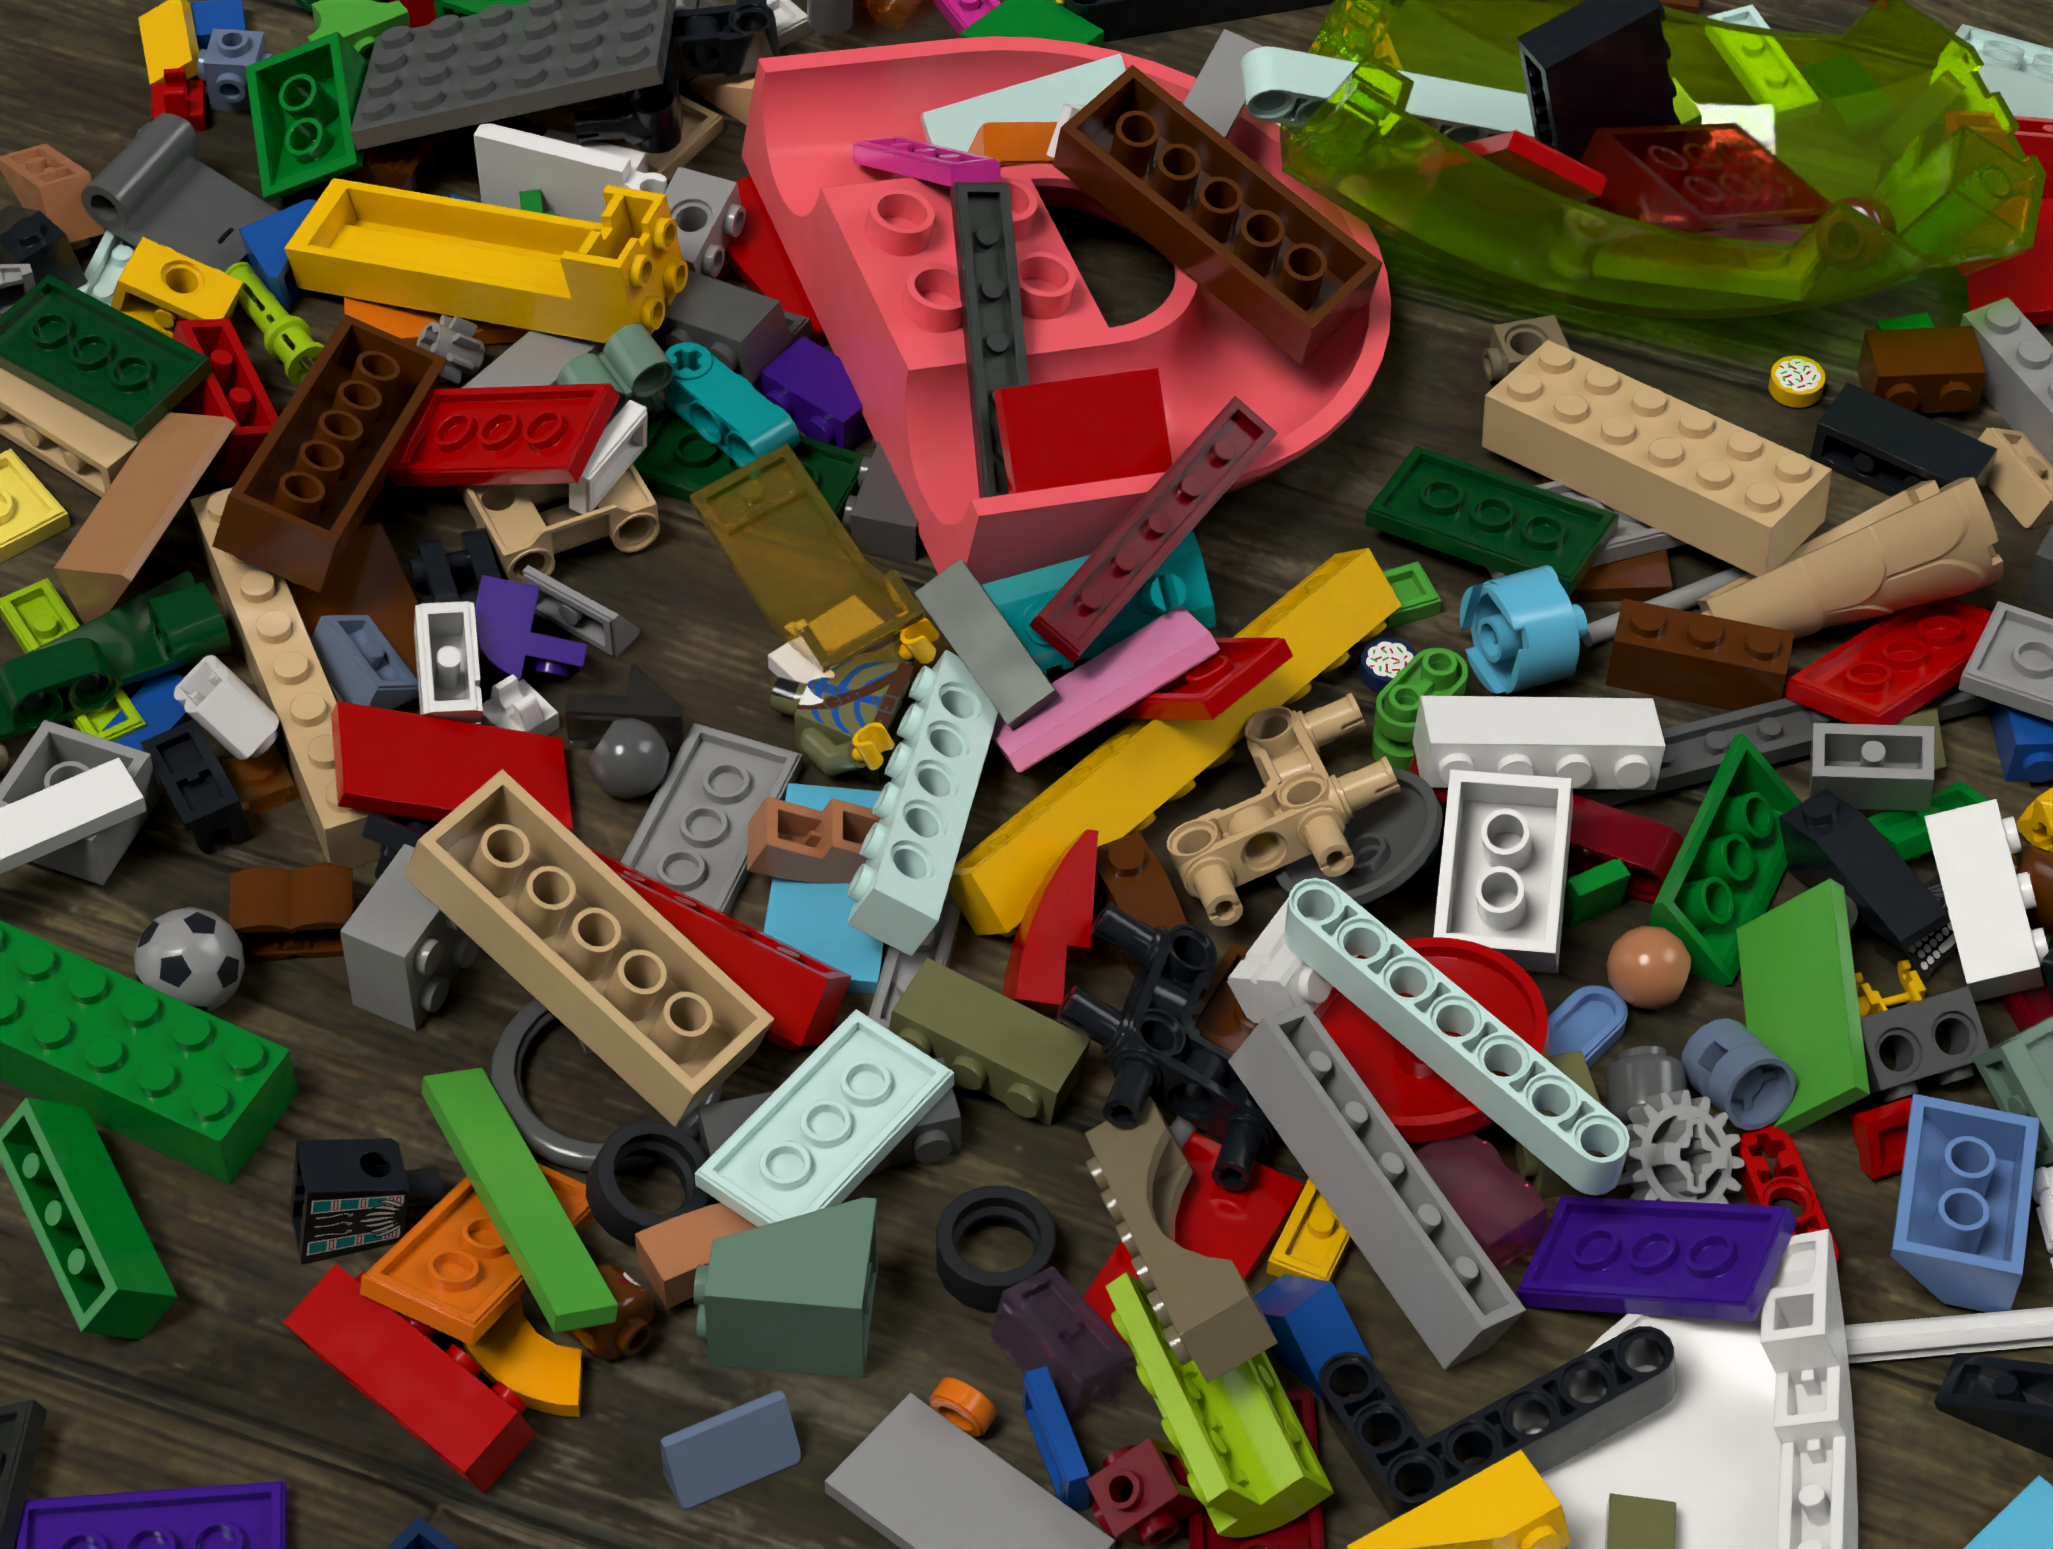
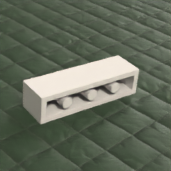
[1412,696,1665,790]

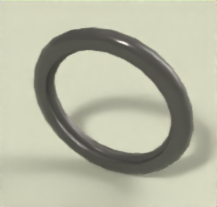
[490,998,724,1173]

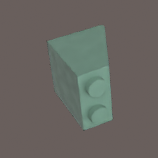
[694,1197,878,1379]

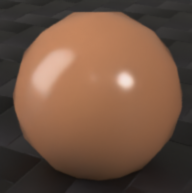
[1606,925,1691,1010]

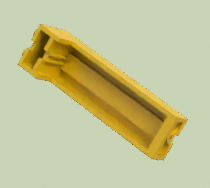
[284,178,688,343]

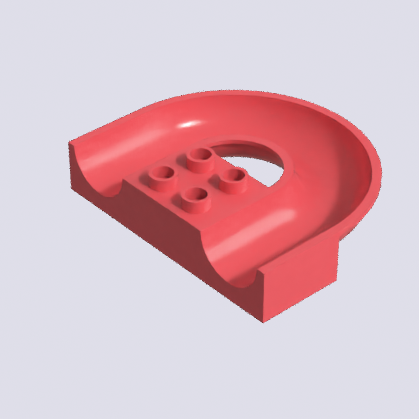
[741,36,1391,585]

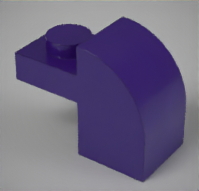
[475,575,587,681]

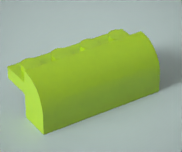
[1105,1272,1334,1538]

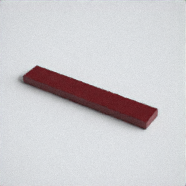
[1029,396,1278,664]

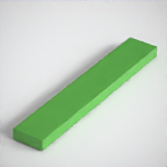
[421,1067,618,1333]

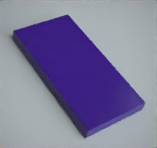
[1516,1196,1797,1322]
[13,1481,288,1549]

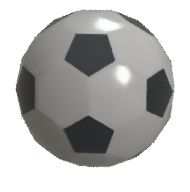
[133,907,245,1013]

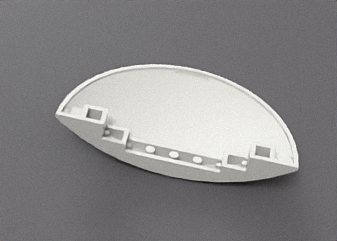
[1525,1229,1858,1549]

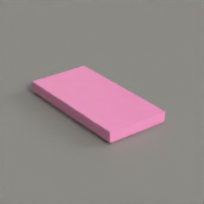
[991,606,1220,773]

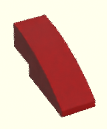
[1002,829,1098,1017]

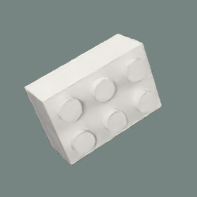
[1433,769,1573,973]

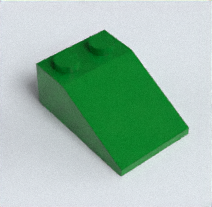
[245,31,368,203]

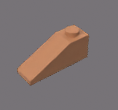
[0,143,105,250]

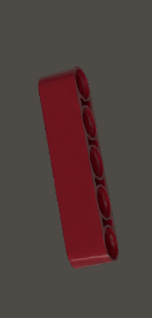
[1406,753,1684,903]

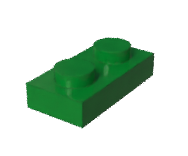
[1867,781,1989,862]

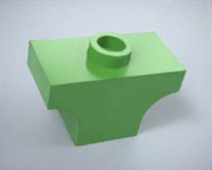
[307,0,411,66]

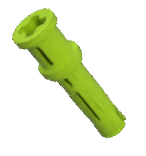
[225,262,325,386]

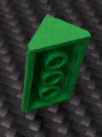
[1649,733,1802,986]

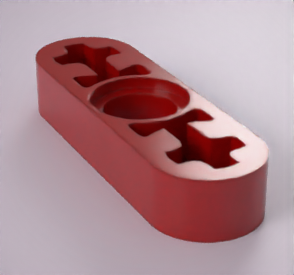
[1736,1125,1839,1266]

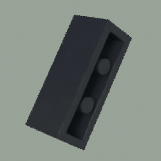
[1810,382,1997,497]

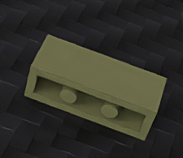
[889,957,1091,1126]

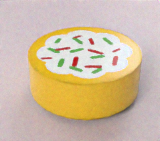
[1768,356,1826,408]

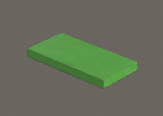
[1736,878,1870,1135]

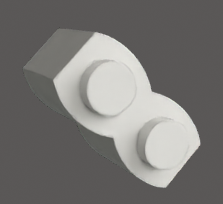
[174,655,279,760]

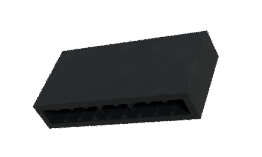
[1517,0,1687,235]

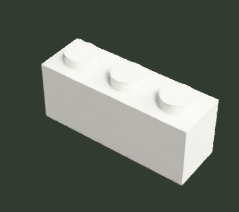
[1924,799,2049,1002]

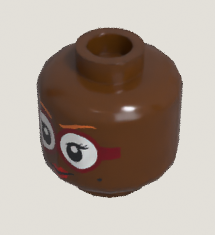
[565,1264,655,1361]

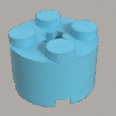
[1460,565,1588,694]

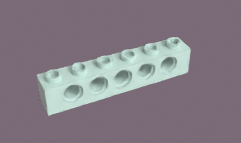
[847,650,998,957]

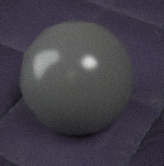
[587,718,670,799]

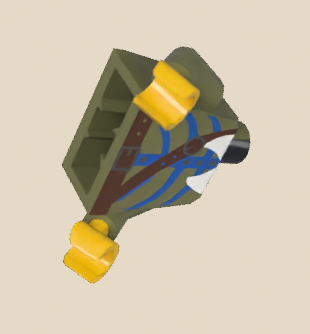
[770,617,940,784]

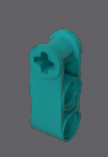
[664,342,800,475]

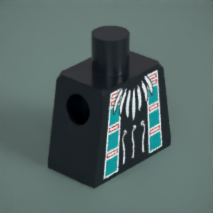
[290,1138,442,1264]

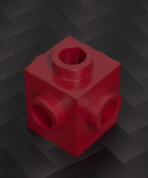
[1086,1437,1203,1546]

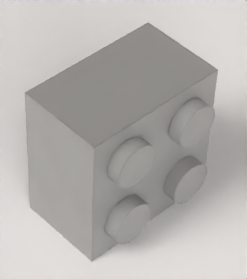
[0,720,160,885]
[340,844,480,1031]

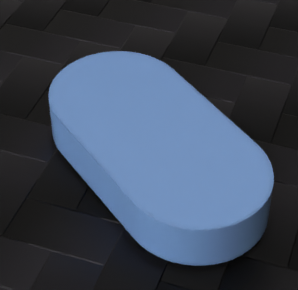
[1548,985,1628,1069]

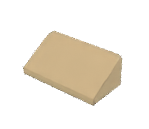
[1978,428,2053,529]

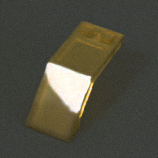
[690,443,925,673]

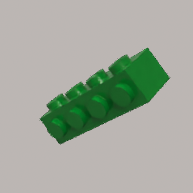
[0,1097,178,1340]

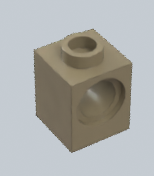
[1483,315,1570,385]

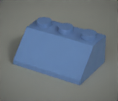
[1890,1094,2040,1313]

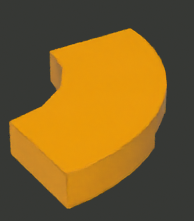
[462,1297,583,1417]

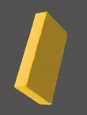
[138,0,199,87]

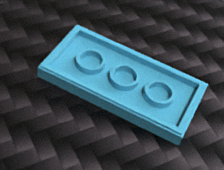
[763,783,886,995]

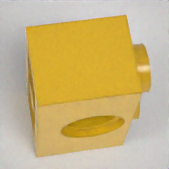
[111,237,243,338]

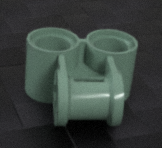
[557,323,675,425]

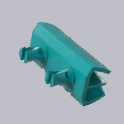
[982,530,1216,675]

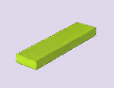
[0,578,146,742]

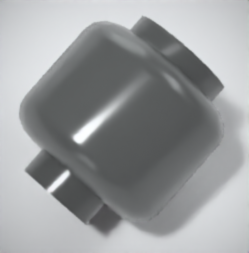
[1605,1046,1687,1125]

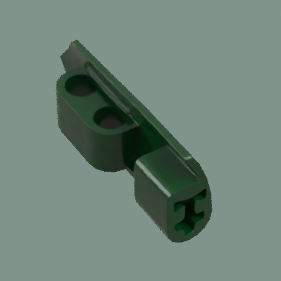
[0,571,231,742]

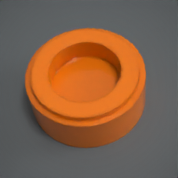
[929,1377,997,1437]

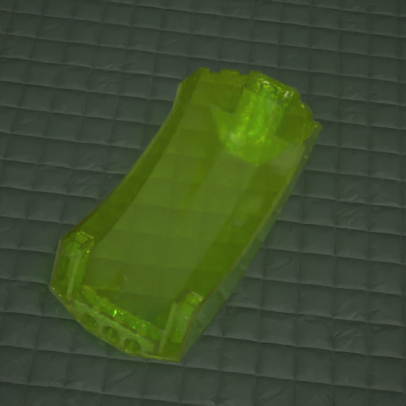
[1279,0,2046,319]

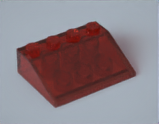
[1580,122,1832,232]

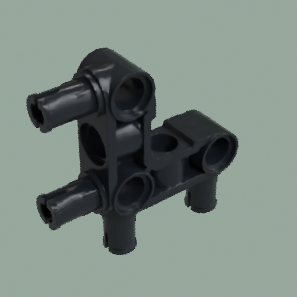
[574,0,780,154]
[1055,901,1276,1191]

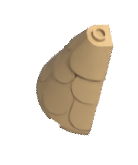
[1697,477,2004,639]

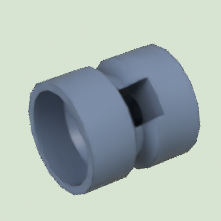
[1681,1018,1796,1130]

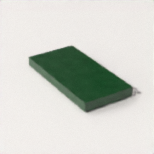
[0,274,213,441]
[633,401,867,545]
[1365,446,1619,597]

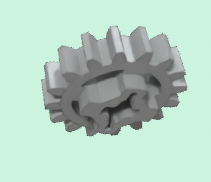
[1617,1090,1744,1204]

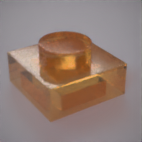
[219,744,297,817]

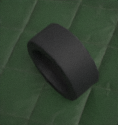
[586,1120,711,1247]
[936,1186,1056,1312]

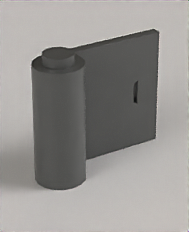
[81,113,279,272]

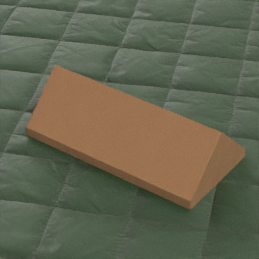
[54,412,237,624]

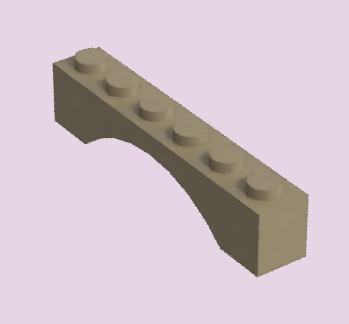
[1085,1096,1278,1383]

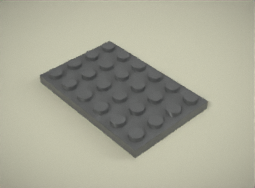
[350,0,676,150]

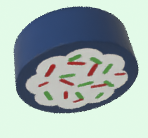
[1360,638,1417,693]

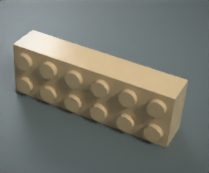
[1482,340,1832,577]
[404,769,774,1127]

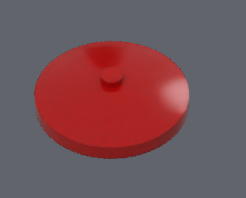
[1314,937,1550,1142]

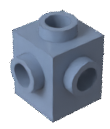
[198,28,274,112]

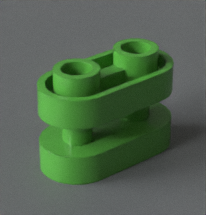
[1371,648,1468,771]

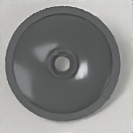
[1273,768,1443,906]

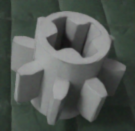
[416,315,485,385]

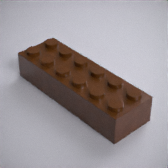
[1053,65,1382,365]
[212,314,447,593]

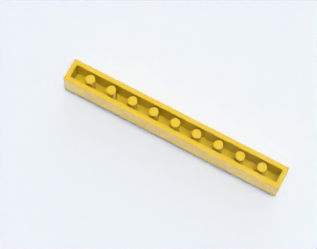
[948,548,1402,937]

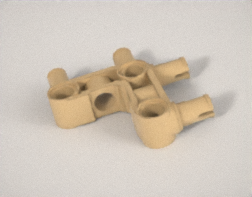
[1167,693,1401,927]

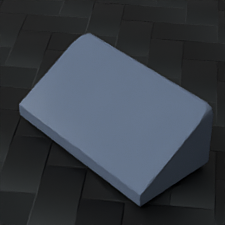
[310,615,419,710]
[660,1390,801,1510]

